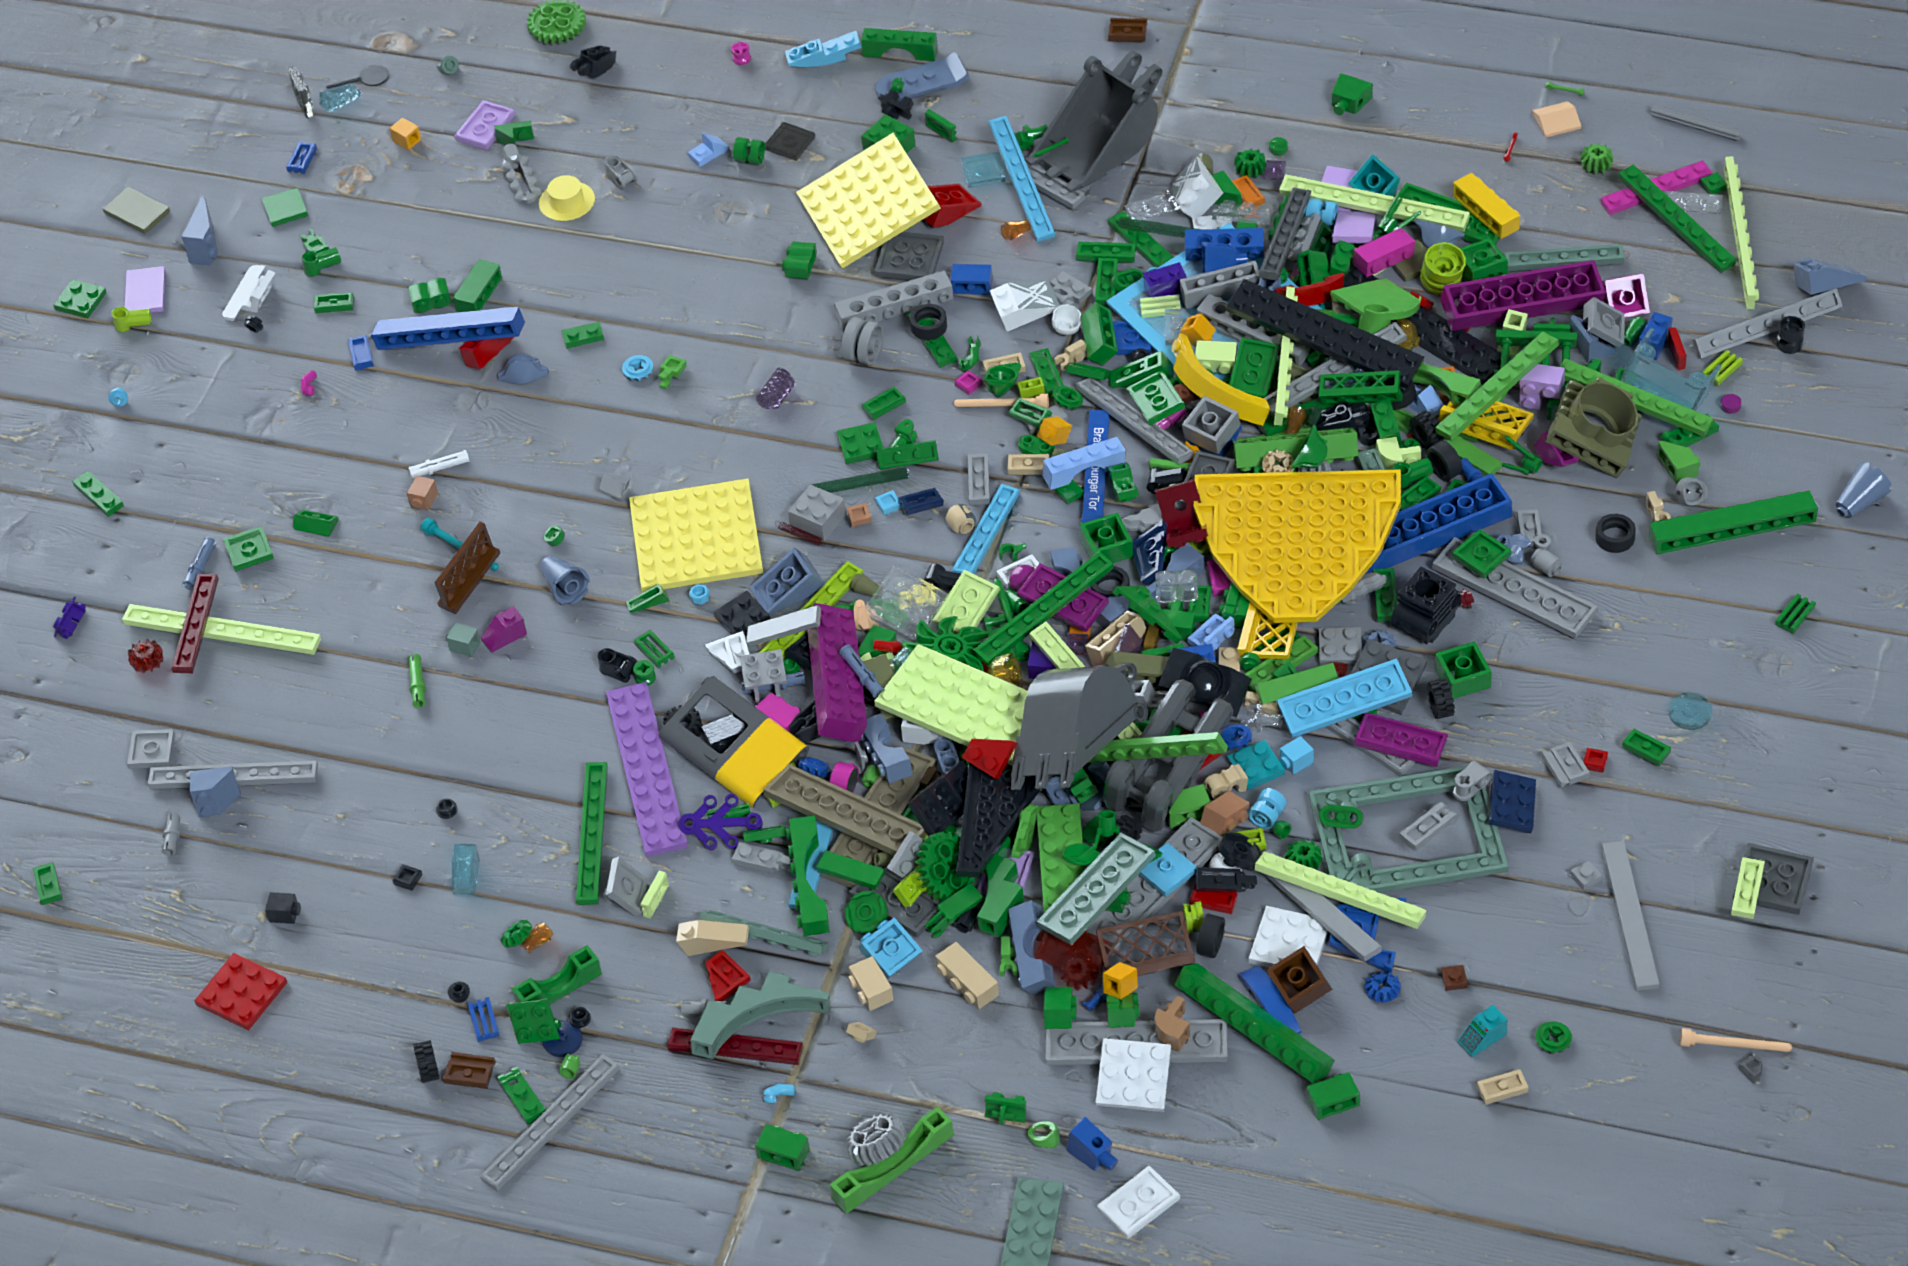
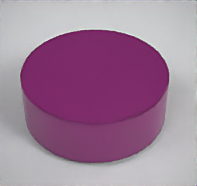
[1721,394,1742,414]

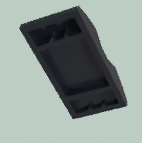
[1157,647,1252,718]

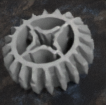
[845,1113,907,1166]

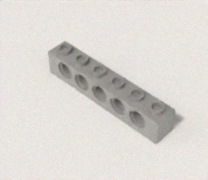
[834,270,953,332]
[1196,294,1311,366]

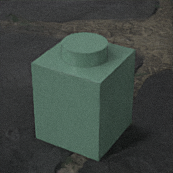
[446,623,481,657]

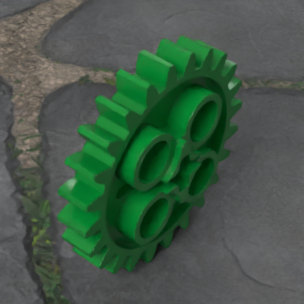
[915,831,976,902]

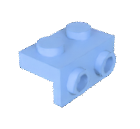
[1188,613,1235,650]

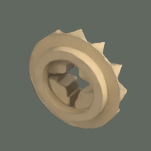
[1262,449,1295,473]

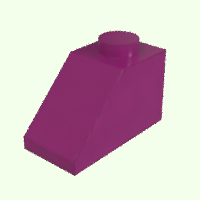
[1534,431,1579,467]
[481,606,527,653]

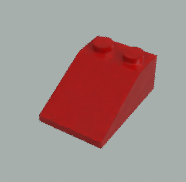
[924,183,982,228]

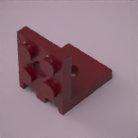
[1155,479,1208,549]

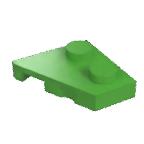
[1011,804,1038,859]

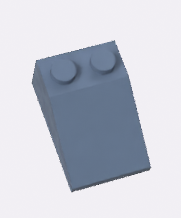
[182,197,218,266]
[1793,258,1867,295]
[749,547,825,615]

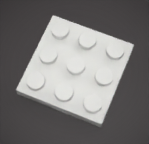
[1249,906,1329,968]
[1096,1038,1171,1112]

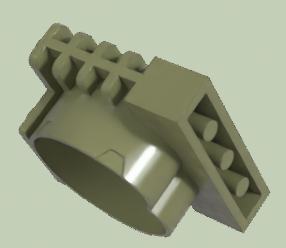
[1545,377,1642,478]

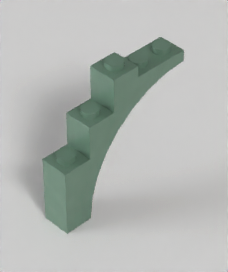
[691,972,830,1059]

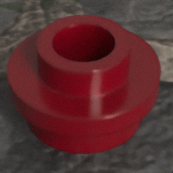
[1461,588,1475,609]

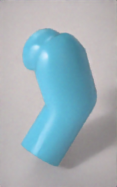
[763,1084,796,1103]

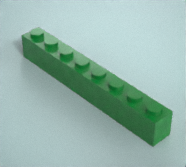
[1649,490,1818,555]
[1175,963,1335,1083]

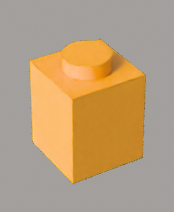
[390,118,421,150]
[1180,313,1216,347]
[1037,416,1072,446]
[1103,962,1138,999]

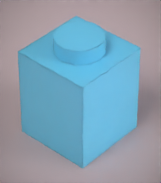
[1279,736,1314,775]

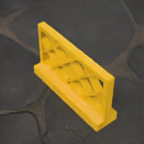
[1439,401,1534,450]
[1237,602,1298,659]

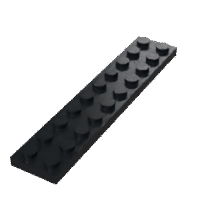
[1343,267,1501,385]
[1226,279,1425,389]

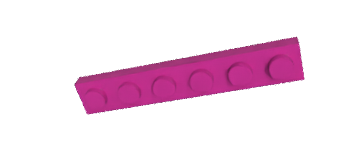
[1600,160,1713,215]

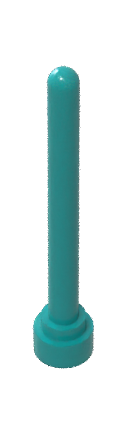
[420,517,499,571]

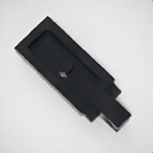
[1196,867,1257,893]

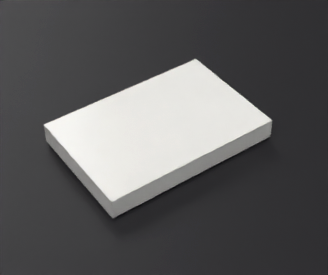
[1097,1166,1180,1239]

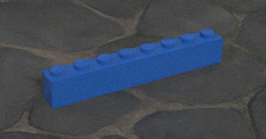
[371,307,525,350]

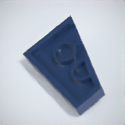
[1132,520,1167,586]

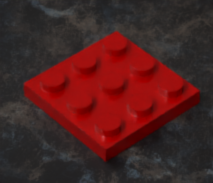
[194,952,288,1031]

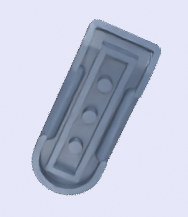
[876,52,970,102]

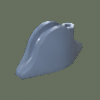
[1415,219,1465,249]
[498,354,549,384]

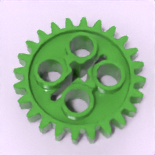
[527,0,586,45]

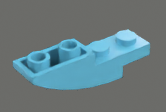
[785,31,862,67]

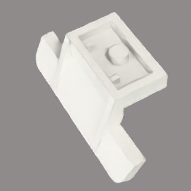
[222,265,275,321]

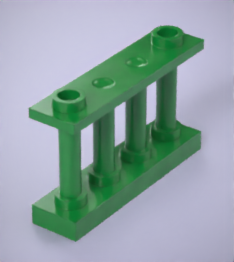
[1494,329,1577,385]

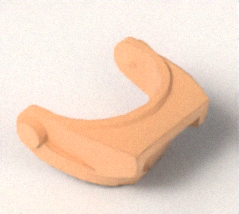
[854,600,879,631]

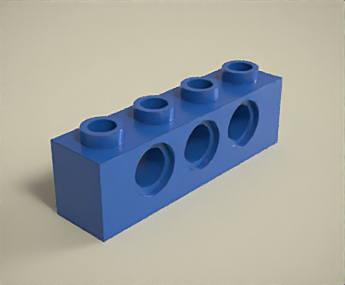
[1185,228,1264,261]

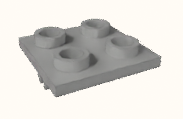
[740,649,787,705]

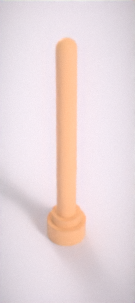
[953,394,1049,408]
[1680,1028,1792,1052]

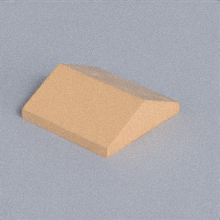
[1532,101,1581,138]

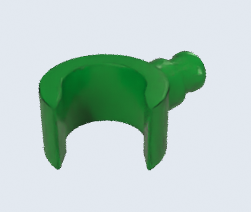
[999,542,1027,562]

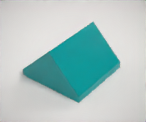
[1348,154,1400,197]

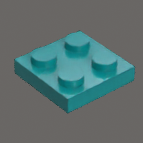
[1227,740,1285,791]

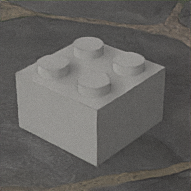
[1182,396,1240,455]
[788,485,846,541]

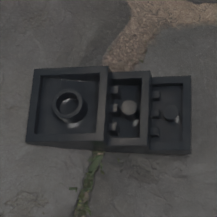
[907,760,968,836]

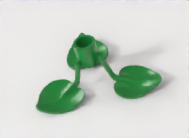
[1062,810,1162,865]

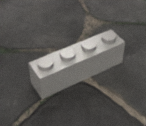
[1180,261,1260,309]

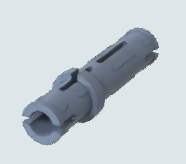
[182,537,216,590]
[839,644,885,699]
[742,671,806,695]

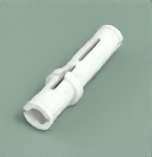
[408,450,469,479]

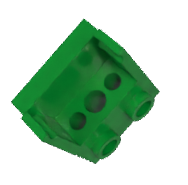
[1460,238,1508,281]

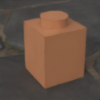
[407,476,438,510]

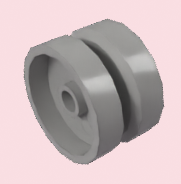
[841,317,884,365]

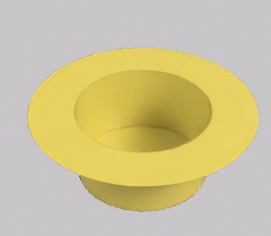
[539,175,595,221]

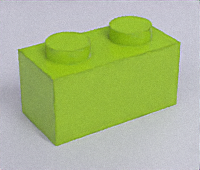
[1017,377,1045,398]

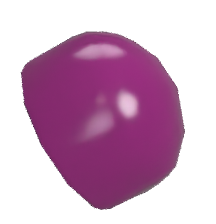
[1009,565,1035,592]

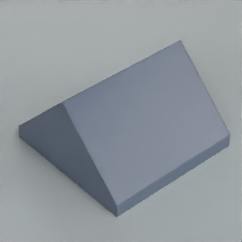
[1570,315,1616,363]

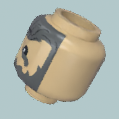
[946,504,976,534]

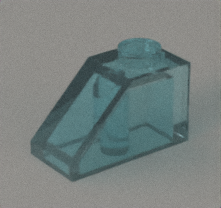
[452,844,480,894]

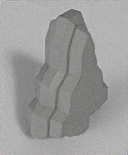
[1122,504,1164,534]
[1342,573,1387,604]

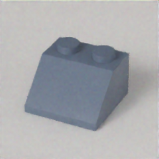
[190,766,241,817]

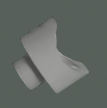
[1675,477,1708,506]

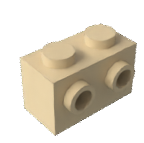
[847,956,894,1011]

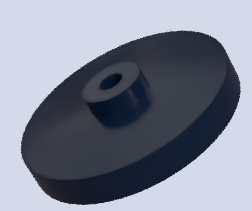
[542,1021,583,1057]

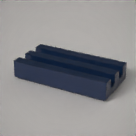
[898,488,944,515]

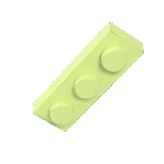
[1731,857,1765,919]

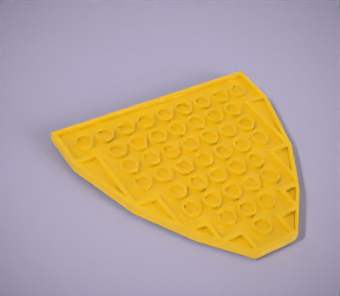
[1194,469,1401,623]

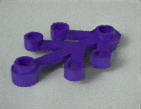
[679,794,763,851]

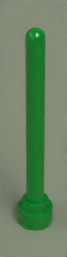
[993,579,1031,661]

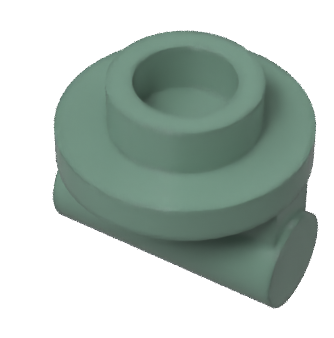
[437,56,459,74]

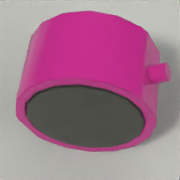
[830,761,859,793]

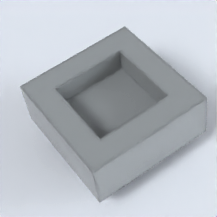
[1571,861,1602,890]

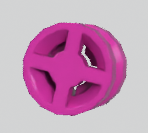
[731,42,751,65]

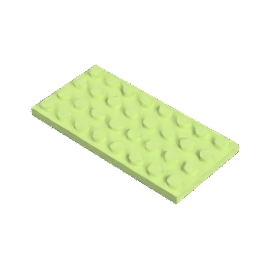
[875,644,1028,766]

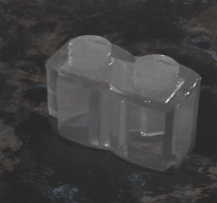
[1155,570,1198,603]

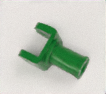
[890,419,917,447]

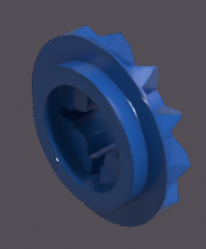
[1221,724,1252,751]
[798,757,832,777]
[1365,970,1401,1002]

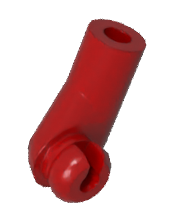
[873,639,902,656]

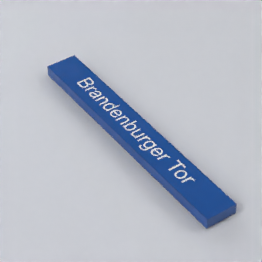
[1082,410,1110,523]

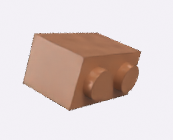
[1200,791,1250,836]

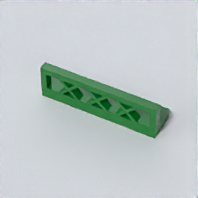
[1319,371,1403,405]

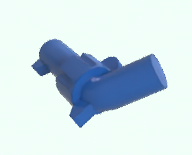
[1082,981,1106,1011]

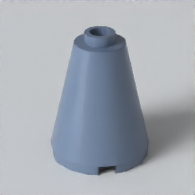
[1836,462,1892,518]
[540,555,590,605]

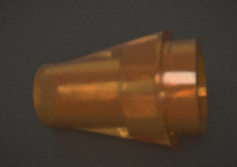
[1001,220,1031,240]
[1286,406,1307,434]
[521,922,554,953]

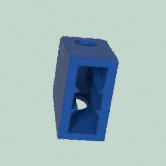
[1201,242,1247,274]
[1067,1117,1119,1171]

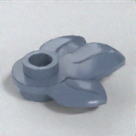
[1495,533,1532,564]

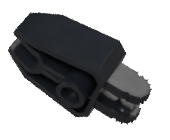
[570,45,616,77]
[1312,401,1370,431]
[790,700,822,742]

